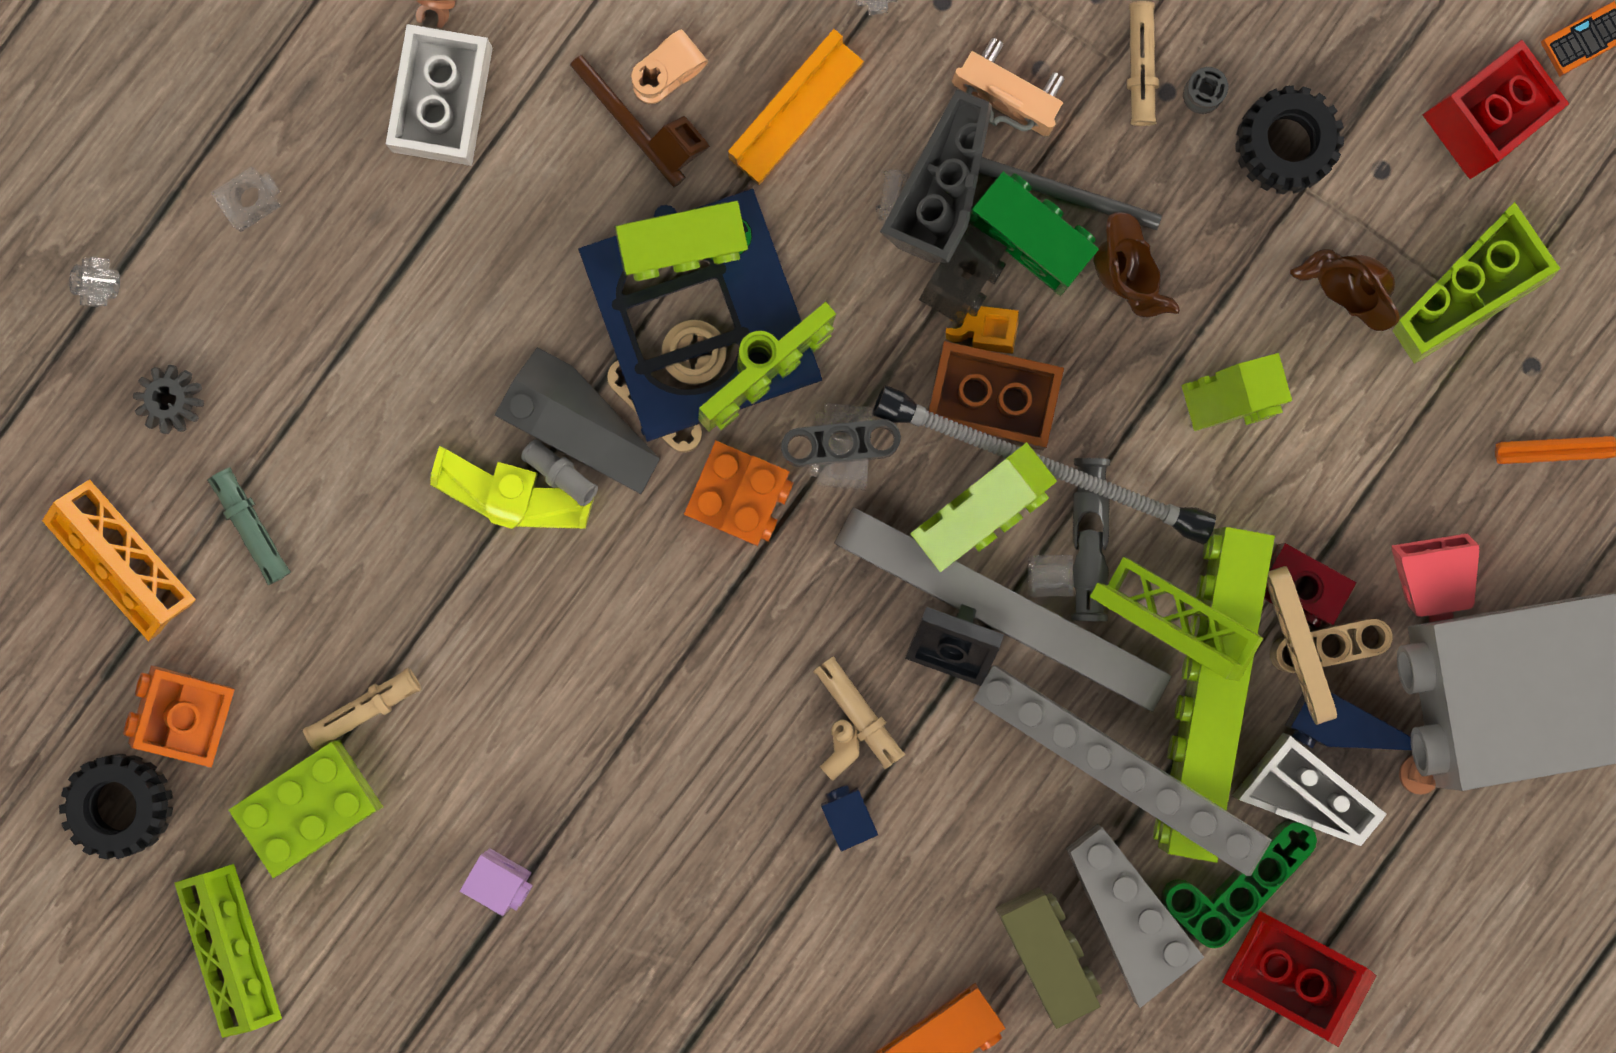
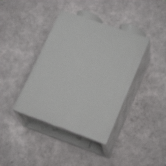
[1397,593,1616,791]

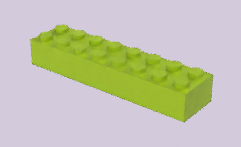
[1153,527,1275,863]

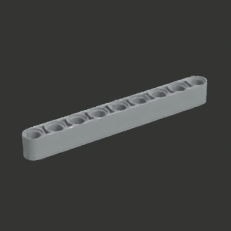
[834,508,1172,712]

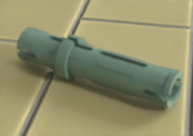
[207,467,291,585]

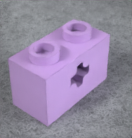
[460,848,533,916]

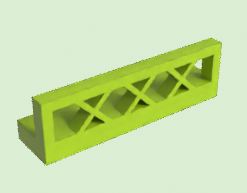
[1090,557,1263,681]
[174,864,282,1038]

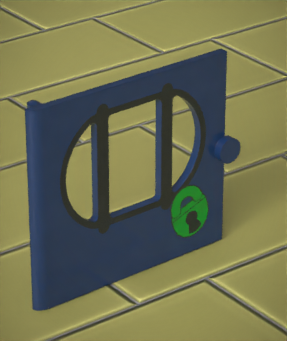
[578,188,822,442]

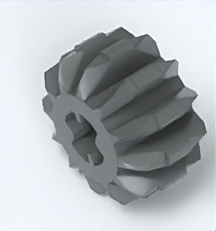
[133,365,204,434]

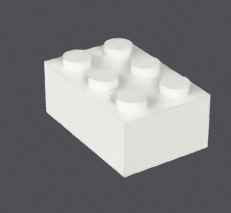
[386,24,493,166]

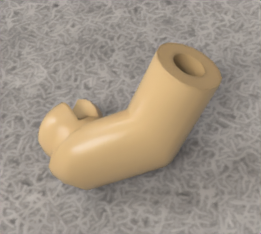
[819,720,860,781]

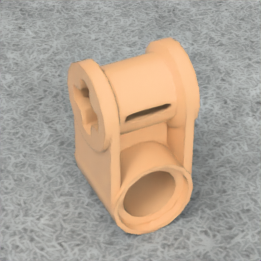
[631,29,708,104]

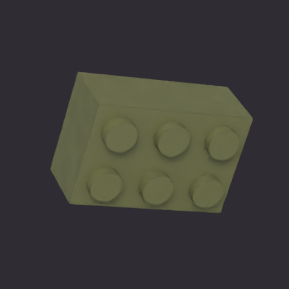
[995,887,1103,1029]

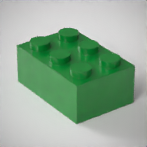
[969,171,1099,297]

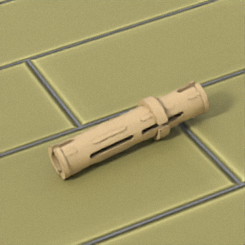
[1127,1,1159,126]
[813,656,906,769]
[303,668,422,751]

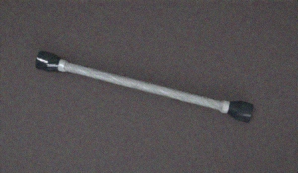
[872,385,1216,545]

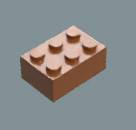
[928,341,1064,451]

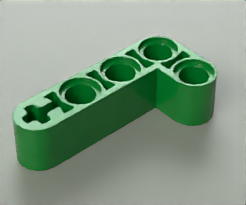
[1161,819,1317,948]

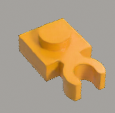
[945,306,1019,354]

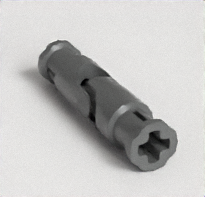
[1071,458,1110,621]

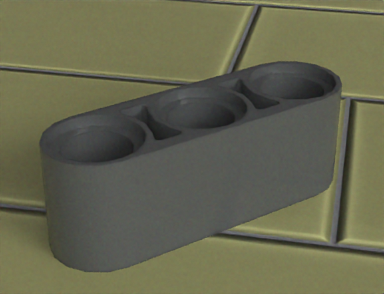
[781,419,901,467]

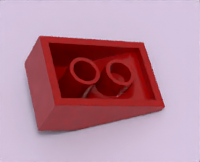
[1422,40,1569,179]
[1222,911,1377,1047]

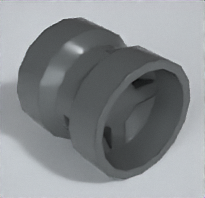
[1183,67,1229,114]

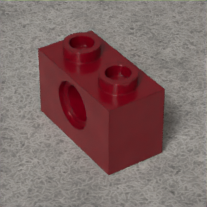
[1264,543,1357,628]

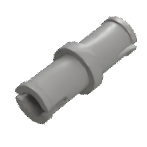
[521,439,598,506]

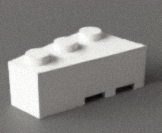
[1232,733,1387,846]

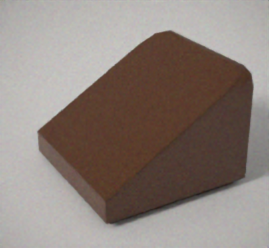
[648,116,710,173]

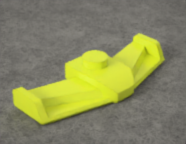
[430,446,594,529]

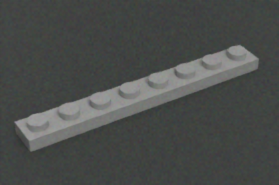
[973,665,1272,876]

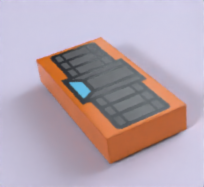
[1541,1,1616,77]

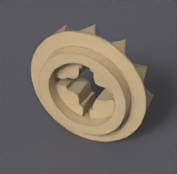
[662,320,726,385]

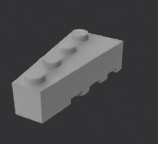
[1066,824,1204,1008]

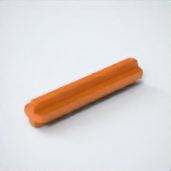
[1495,436,1616,464]

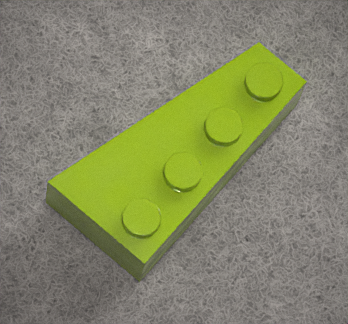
[1392,202,1561,364]

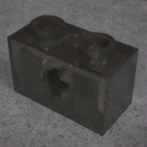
[919,224,1007,324]

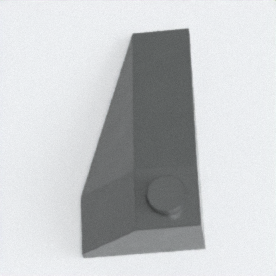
[880,89,992,263]
[495,347,660,494]

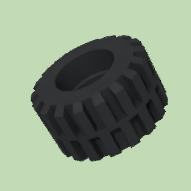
[1235,85,1344,194]
[59,754,173,859]

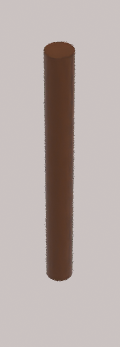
[570,55,686,187]

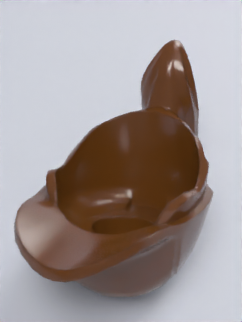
[1093,212,1180,317]
[1290,249,1400,331]

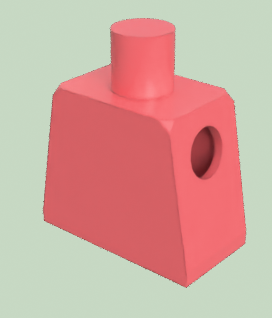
[1392,534,1479,622]

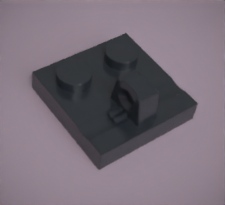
[905,604,1004,686]

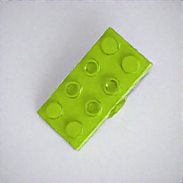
[698,301,836,432]

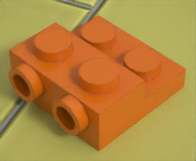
[684,440,794,547]
[123,665,235,768]

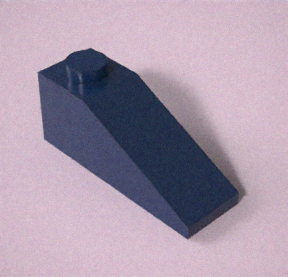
[1285,692,1412,750]

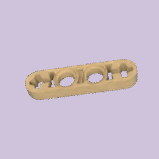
[1267,566,1337,725]

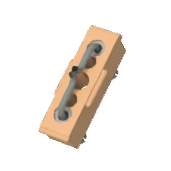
[952,38,1064,136]

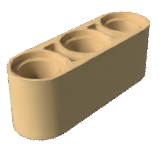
[1270,619,1392,673]

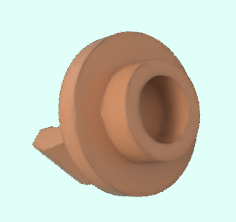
[416,0,456,28]
[1399,755,1436,795]

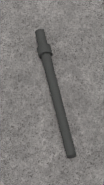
[979,157,1162,230]

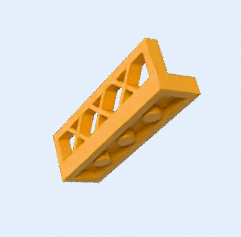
[728,29,864,185]
[42,479,196,642]

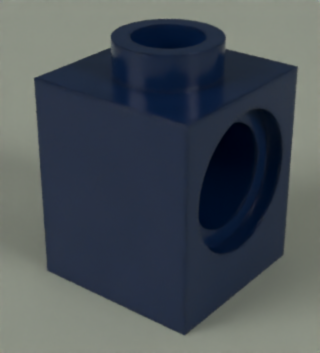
[821,785,878,851]

